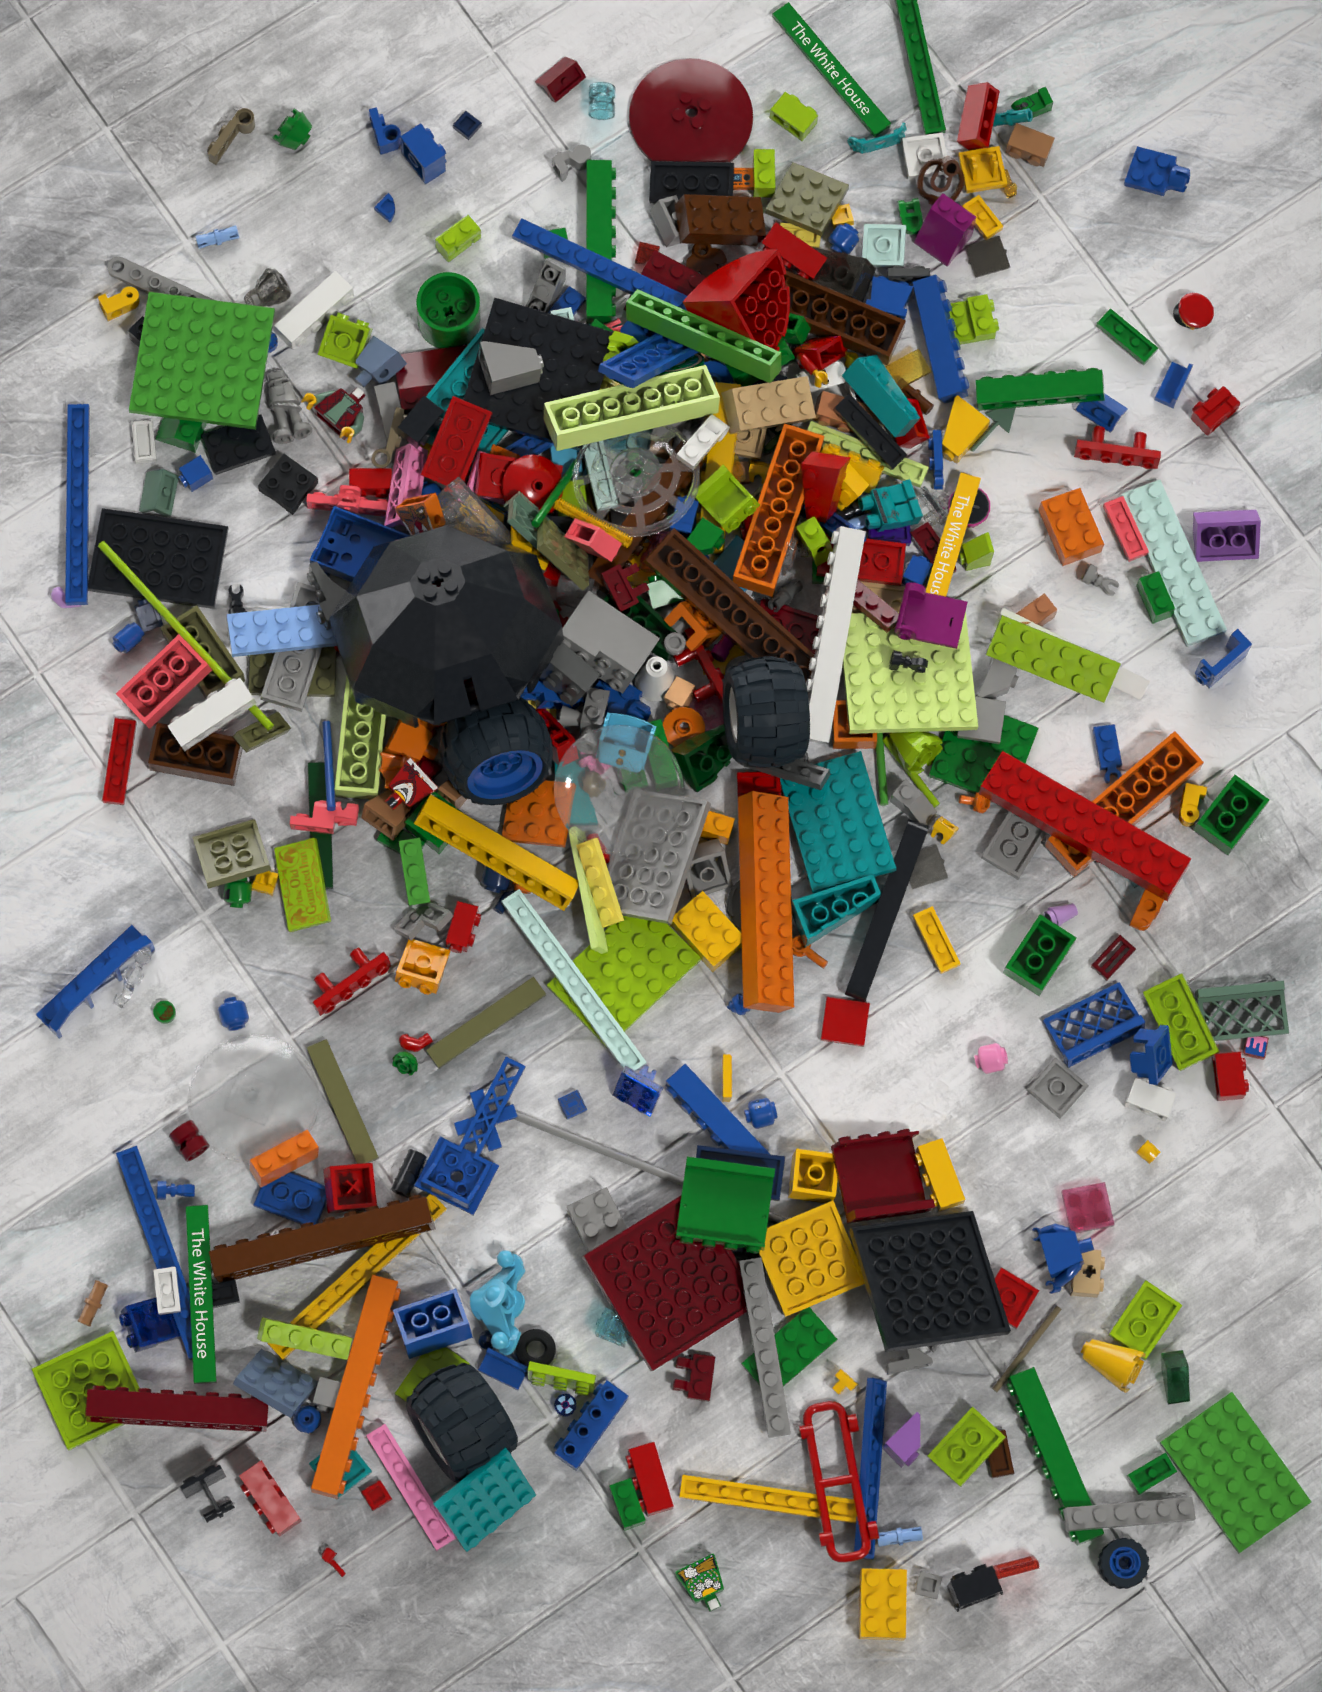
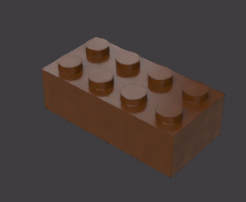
[675,194,766,246]
[148,723,243,786]

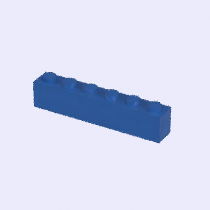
[913,275,969,404]
[665,1064,771,1155]

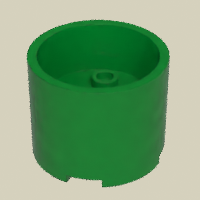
[416,272,481,349]

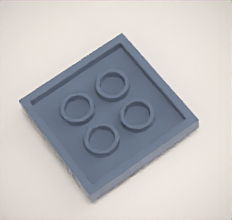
[233,1348,318,1418]

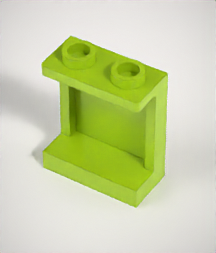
[692,465,760,534]

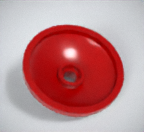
[502,455,563,515]

